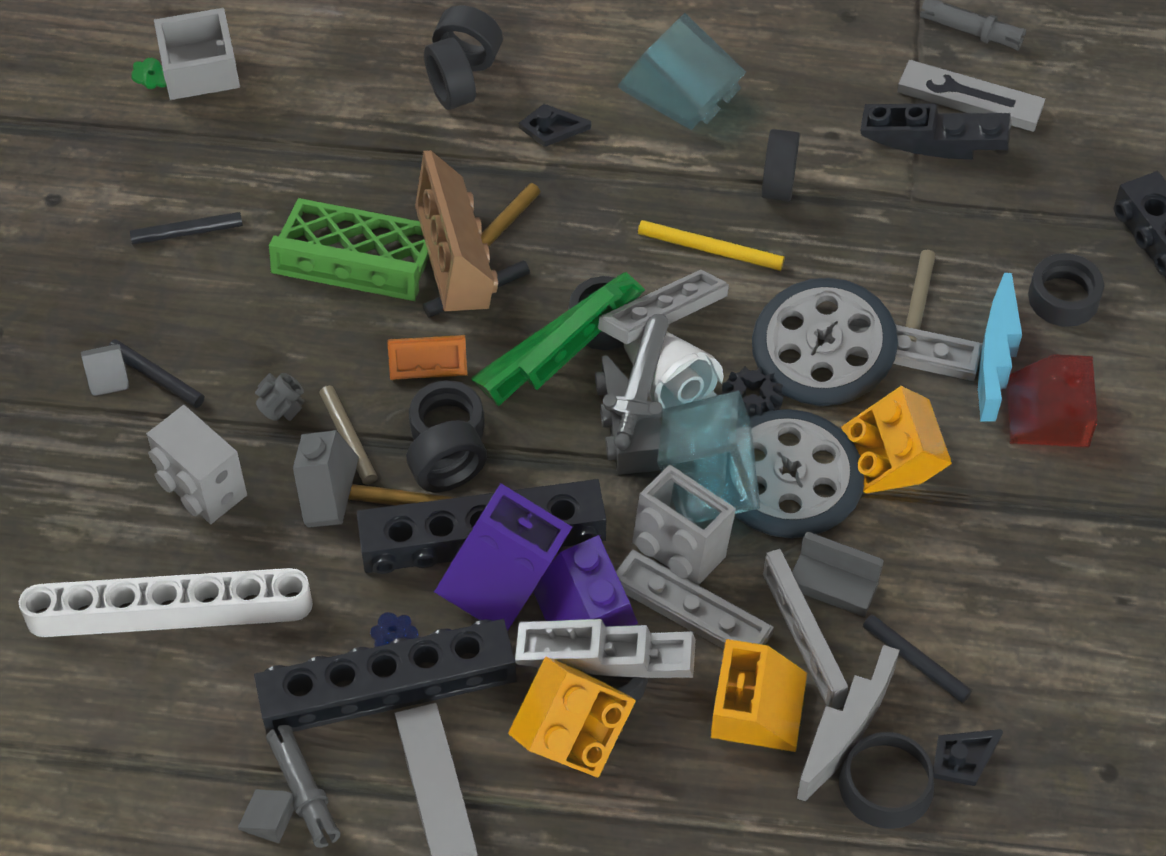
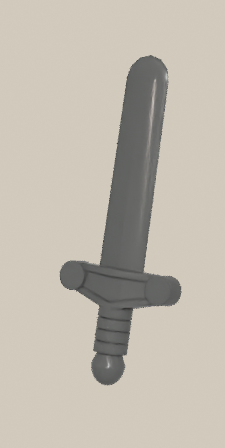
[603,314,668,450]

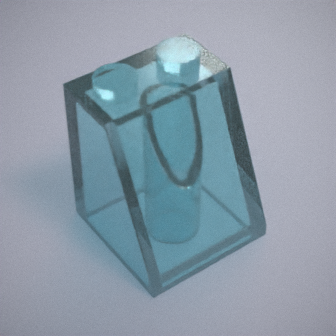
[618,13,746,130]
[657,391,760,523]

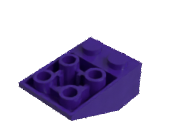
[434,483,572,631]

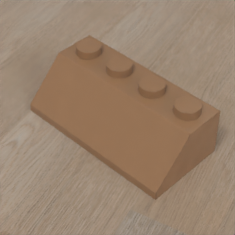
[415,151,498,311]

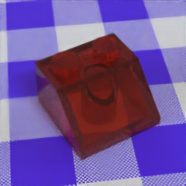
[1007,354,1098,447]

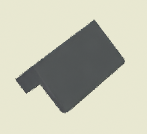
[792,532,884,617]

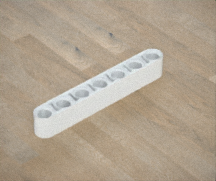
[19,568,313,637]

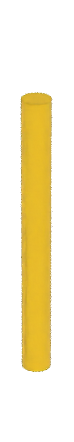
[638,220,785,271]

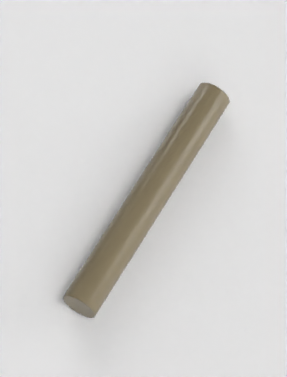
[905,250,936,342]
[319,385,378,485]

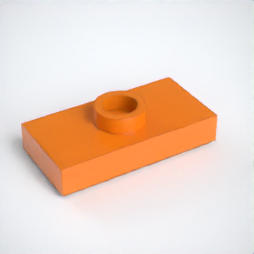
[388,335,468,380]

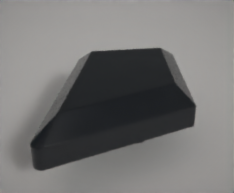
[519,104,591,147]
[933,729,1003,786]

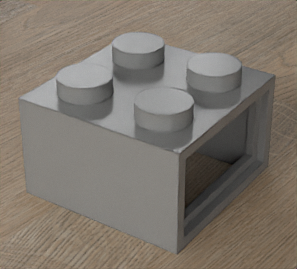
[154,8,240,100]
[146,405,247,524]
[632,465,736,585]

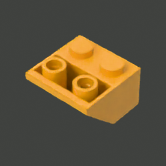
[841,386,952,494]
[711,639,807,752]
[508,656,636,778]

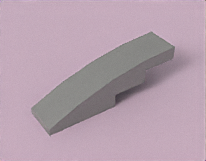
[515,619,696,678]
[797,645,900,801]
[395,703,477,856]

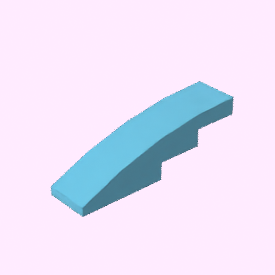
[978,273,1022,422]

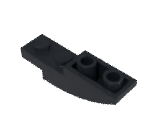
[860,103,1012,160]

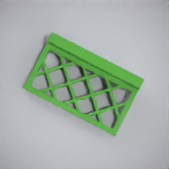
[269,198,429,301]

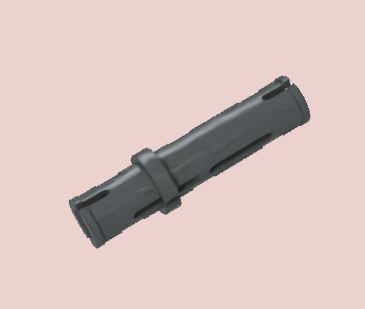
[920,0,1026,51]
[266,725,341,847]

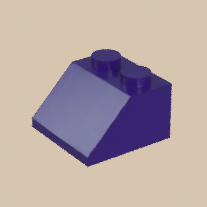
[533,535,638,627]

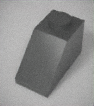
[293,430,359,528]

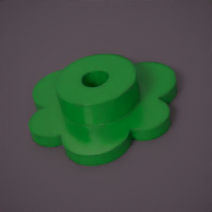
[131,58,167,89]

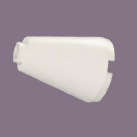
[624,332,724,421]

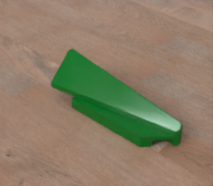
[471,272,645,407]

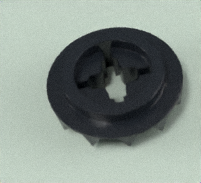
[721,366,784,420]

